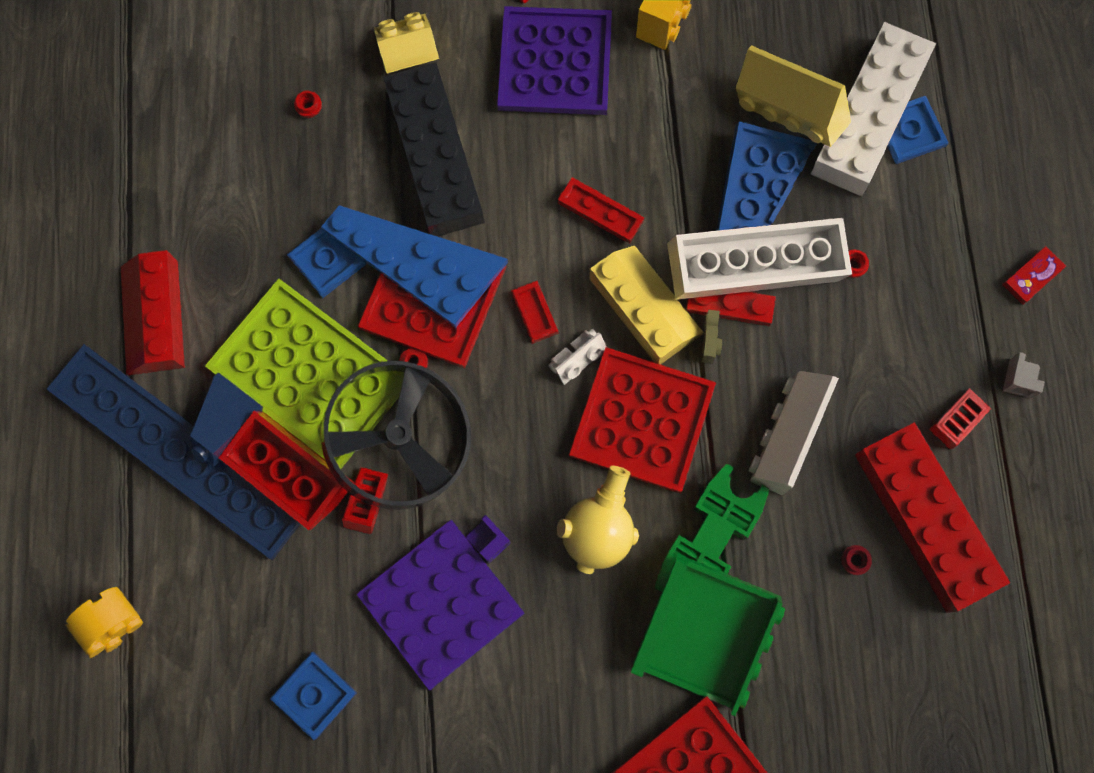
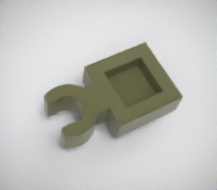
[701,310,722,364]

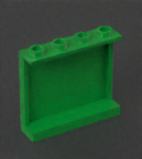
[631,554,785,716]

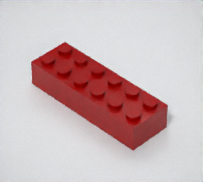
[855,422,1011,613]

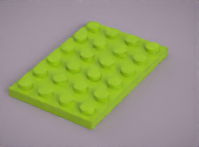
[205,279,405,469]

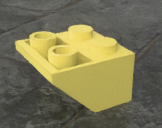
[374,12,439,73]

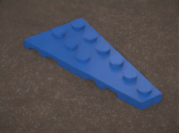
[716,122,817,231]
[321,205,508,328]

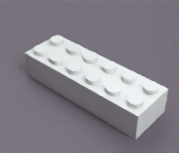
[811,22,936,196]
[667,218,852,300]

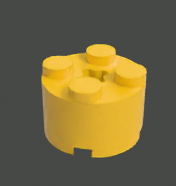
[66,587,143,658]

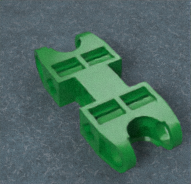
[654,463,769,592]

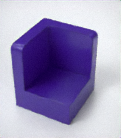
[466,515,511,563]

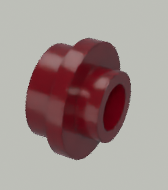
[841,545,872,575]

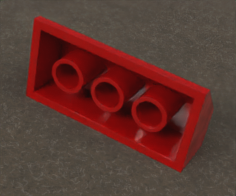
[121,250,185,375]
[219,410,355,530]

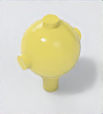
[557,466,639,574]

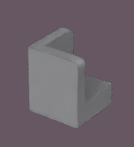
[1003,352,1045,399]

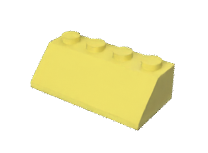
[736,45,851,147]
[590,246,704,364]

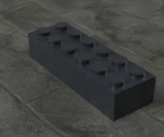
[383,62,485,237]

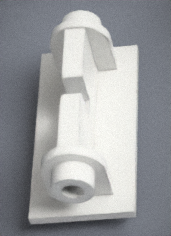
[548,329,606,385]

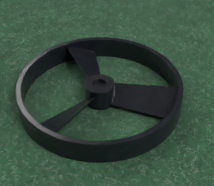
[321,361,471,510]

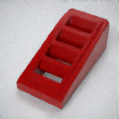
[929,388,991,450]
[342,467,388,534]

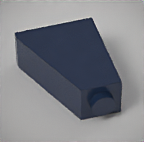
[190,372,263,467]

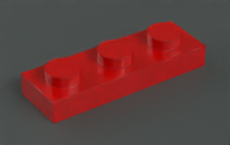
[558,177,645,244]
[686,292,776,326]

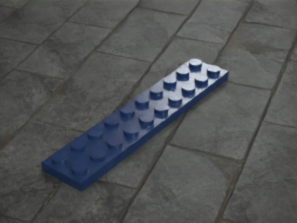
[47,344,300,560]

